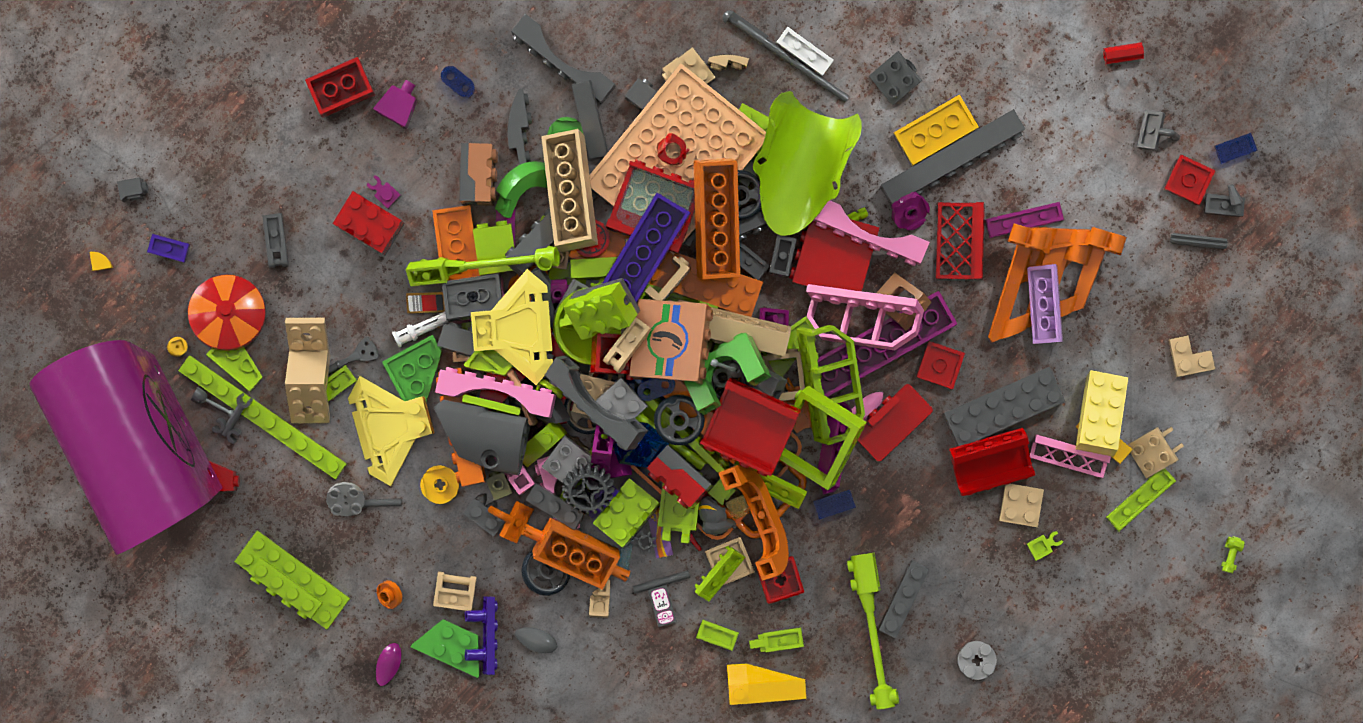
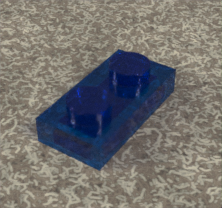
[813,489,856,520]

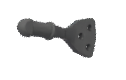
[328,337,379,376]

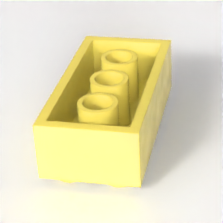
[1075,370,1128,457]

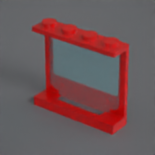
[606,159,695,254]

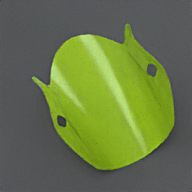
[753,91,862,236]

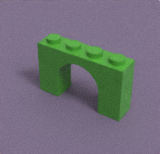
[684,333,771,415]

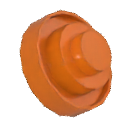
[376,580,403,609]

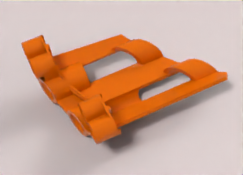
[988,223,1127,342]

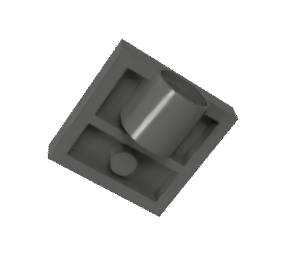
[869,51,923,105]

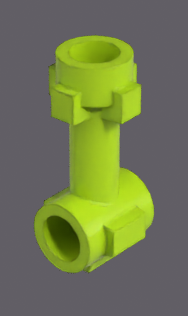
[1221,536,1245,574]

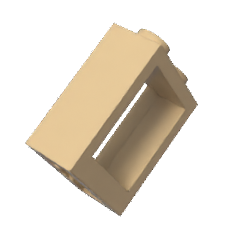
[762,349,805,401]

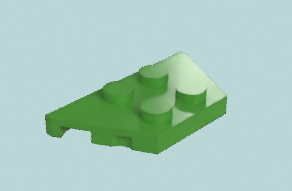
[411,619,480,678]

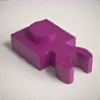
[367,175,401,209]

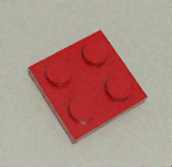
[1163,154,1215,206]
[916,341,965,390]

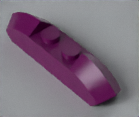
[818,402,852,495]

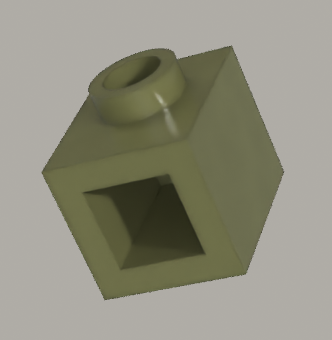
[486,471,513,501]

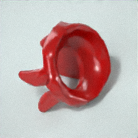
[657,133,690,165]

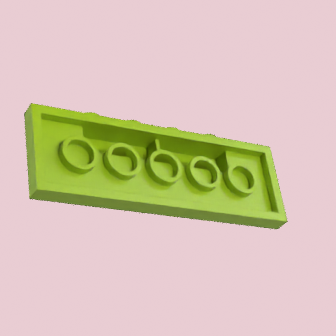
[234,530,351,630]

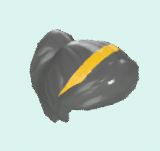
[699,496,736,535]

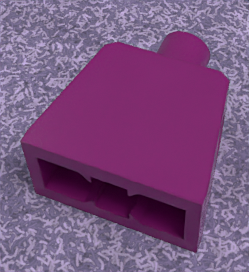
[373,80,417,129]
[591,424,614,466]

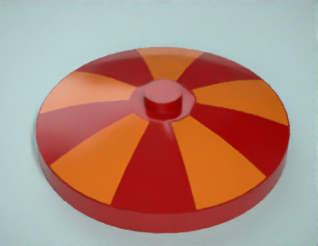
[188,275,266,351]

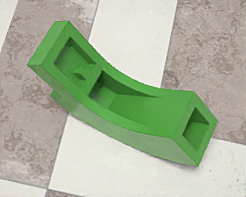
[495,161,548,218]

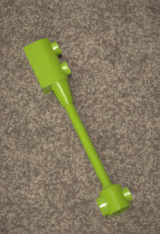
[406,246,560,286]
[847,552,899,709]

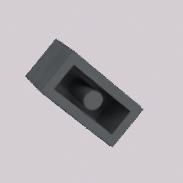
[769,235,796,278]

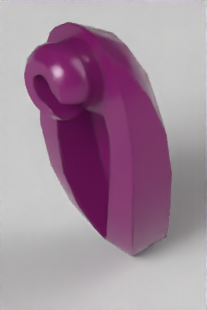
[376,643,401,686]

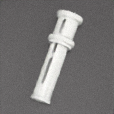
[392,311,449,348]

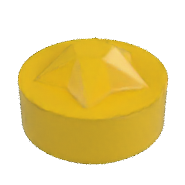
[167,337,188,357]

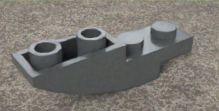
[508,89,532,165]

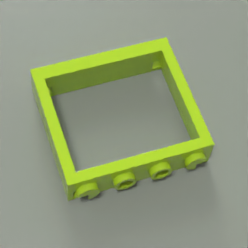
[780,386,867,490]

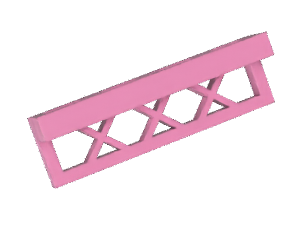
[1030,435,1111,478]

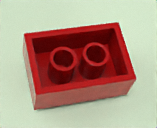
[305,57,375,118]

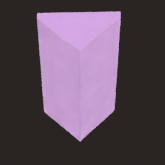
[1027,264,1063,344]

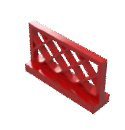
[936,202,985,280]

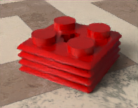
[757,556,804,604]

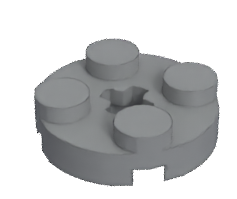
[957,641,997,680]

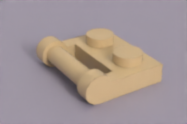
[433,572,477,611]

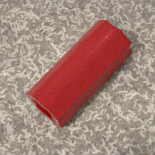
[1103,42,1144,65]

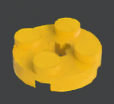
[420,465,459,504]

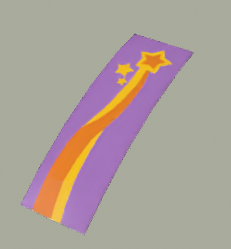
[648,502,673,559]

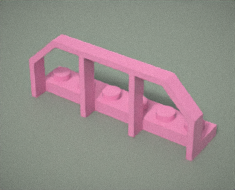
[806,284,924,350]

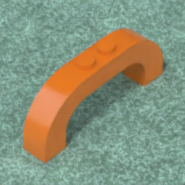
[718,464,789,581]

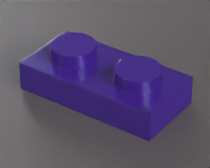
[147,234,190,263]

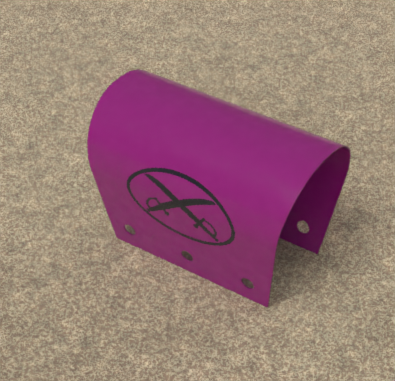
[29,340,223,555]

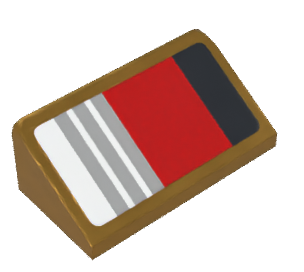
[406,292,445,313]

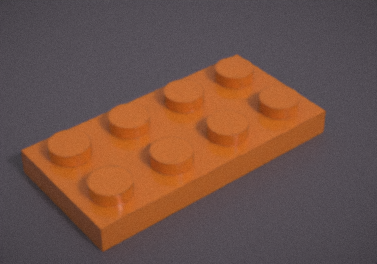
[432,205,480,281]

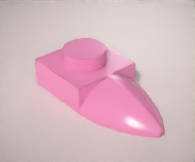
[852,392,883,422]

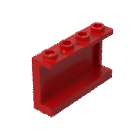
[949,428,1035,496]

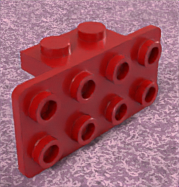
[858,384,933,461]

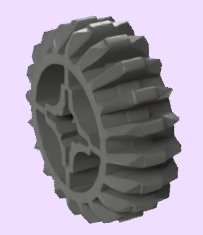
[562,463,615,515]

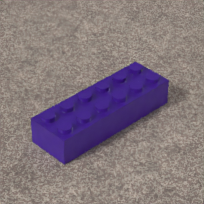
[602,193,691,303]

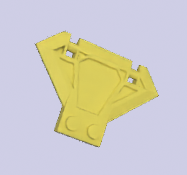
[471,269,553,385]
[348,376,435,486]

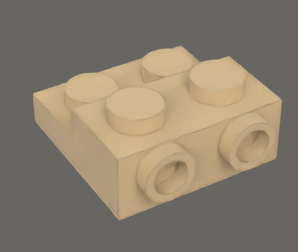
[662,47,716,85]

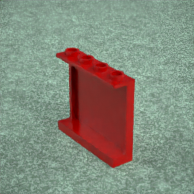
[789,219,880,292]
[700,377,801,477]

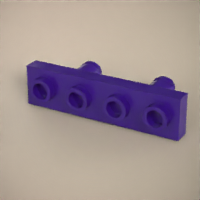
[465,596,498,675]

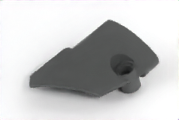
[434,400,531,476]

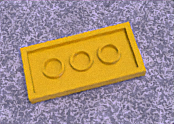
[893,95,979,166]

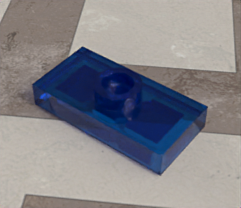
[1214,133,1258,164]

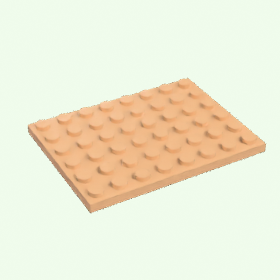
[590,64,766,255]

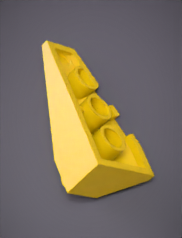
[727,664,806,705]

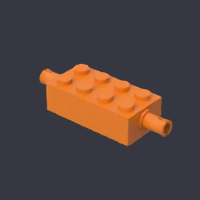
[521,518,630,590]

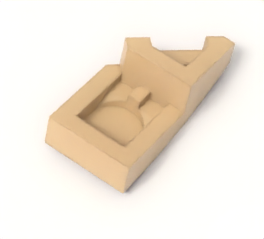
[589,580,610,618]

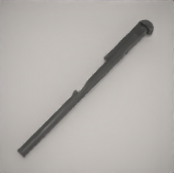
[723,10,850,102]

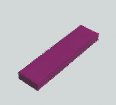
[985,202,1064,238]

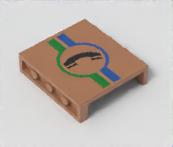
[629,299,713,384]

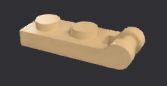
[603,317,652,373]

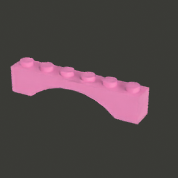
[813,201,930,266]
[435,367,556,418]

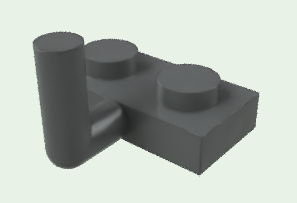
[1137,110,1180,151]

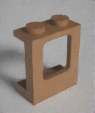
[876,273,932,331]

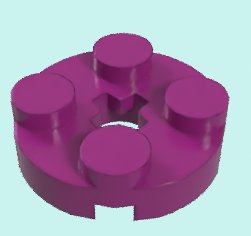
[891,192,930,230]

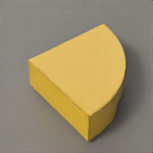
[90,252,113,271]

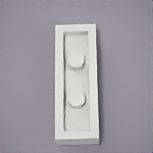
[776,27,834,76]

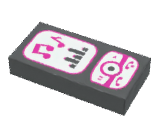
[648,585,677,627]

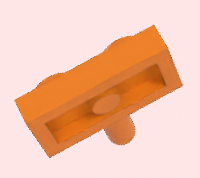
[488,501,534,544]

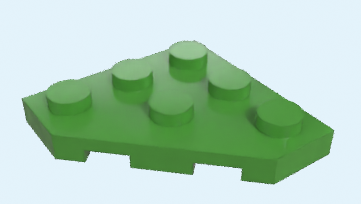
[382,335,442,404]

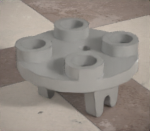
[326,482,365,516]

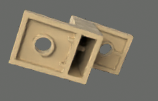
[285,318,330,423]

